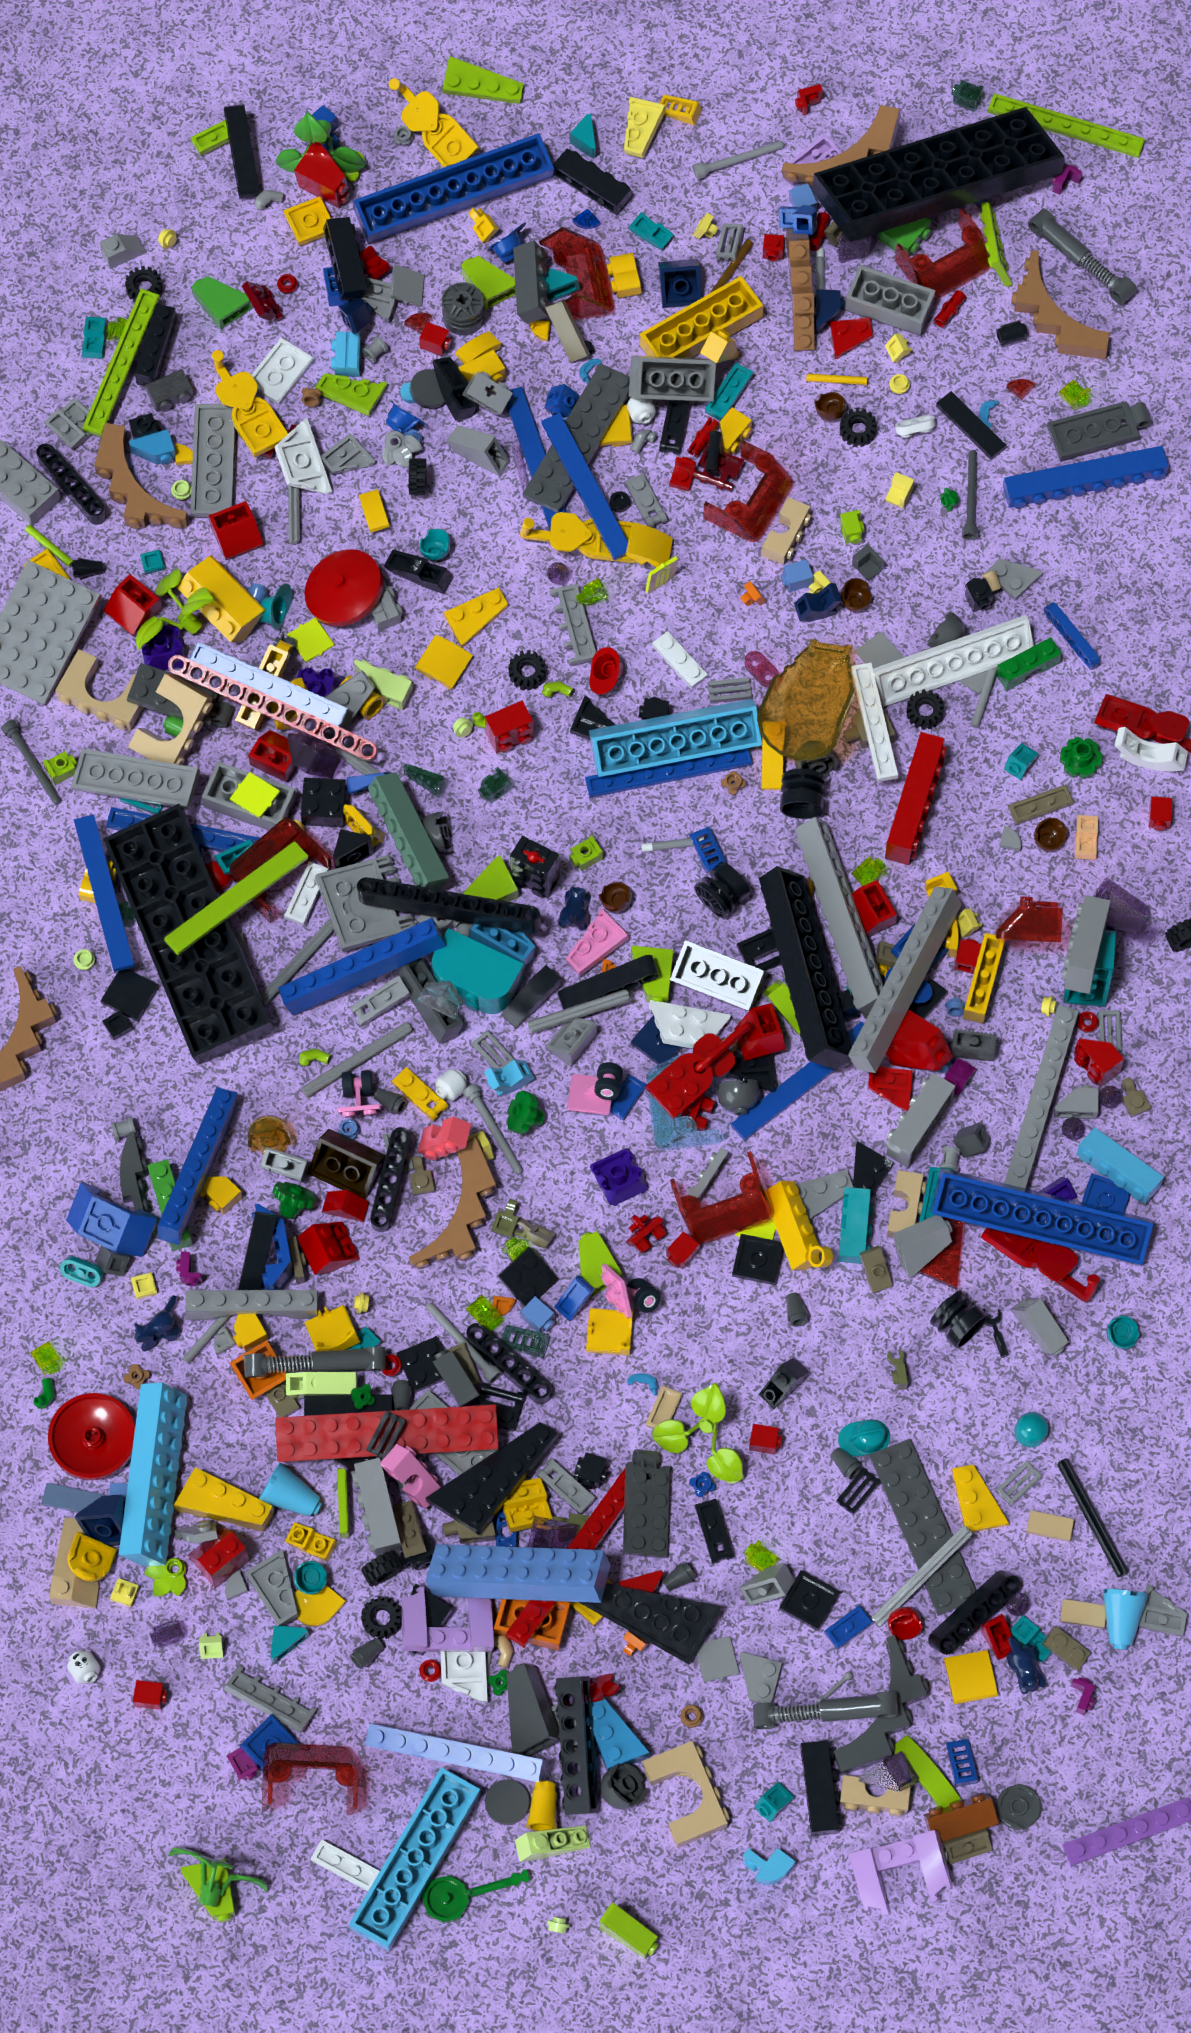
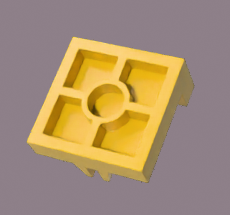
[304,1305,360,1351]
[586,1308,633,1356]

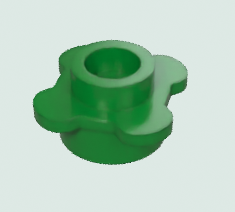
[940,488,959,511]
[351,1384,374,1409]
[487,1670,508,1696]

